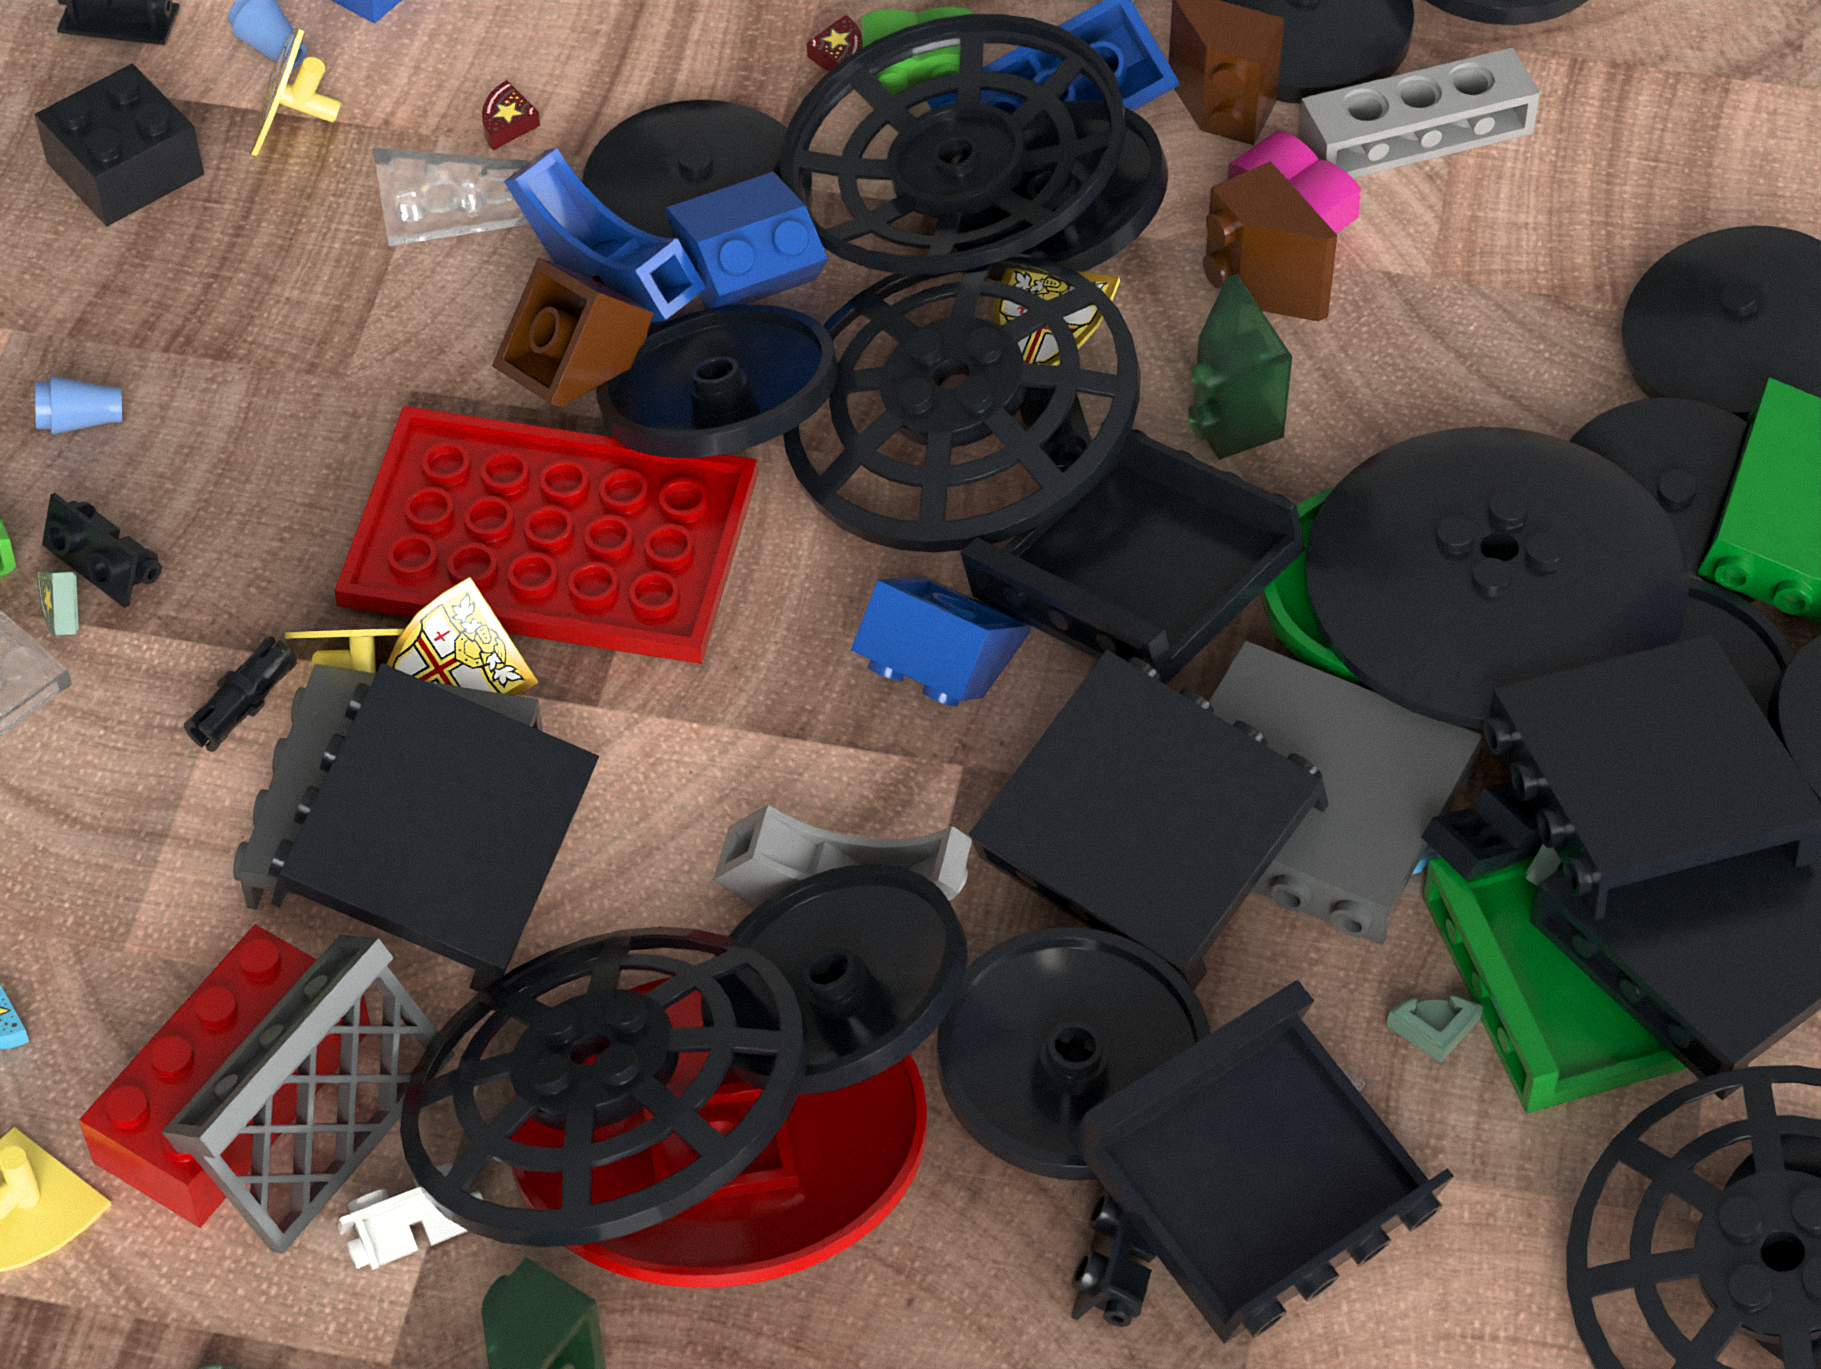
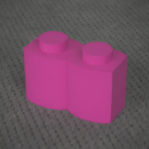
[1228,130,1361,233]

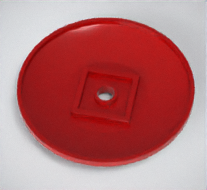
[510,976,927,1288]

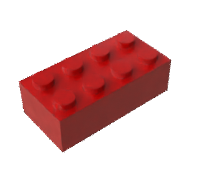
[79,924,370,1228]

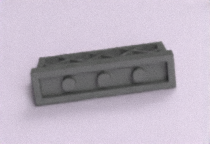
[162,935,455,1254]

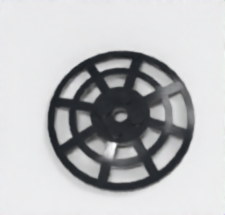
[780,14,1126,275]
[783,253,1141,553]
[400,926,808,1247]
[1566,1065,1821,1369]

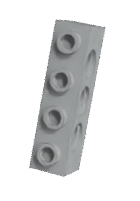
[1298,47,1540,178]

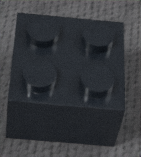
[34,63,204,226]

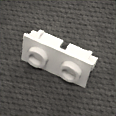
[338,1163,483,1270]

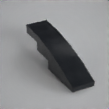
[1421,781,1543,881]

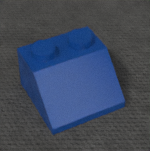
[665,171,828,310]
[851,576,1031,706]

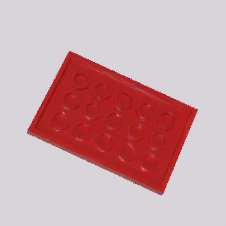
[334,406,758,664]

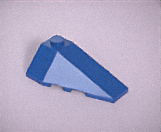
[927,0,1180,115]

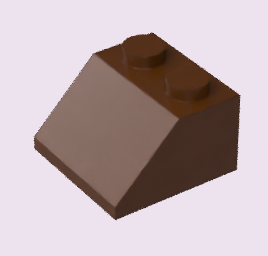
[1168,0,1284,146]
[1203,161,1337,321]
[492,257,654,407]

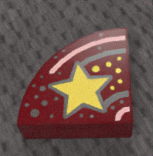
[807,15,863,72]
[482,80,540,150]

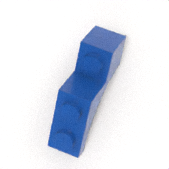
[504,148,707,322]

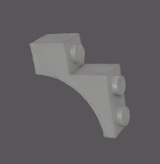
[713,804,972,907]

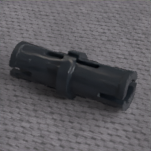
[184,636,297,752]

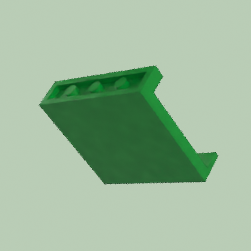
[1696,377,1821,626]
[1423,854,1686,1114]

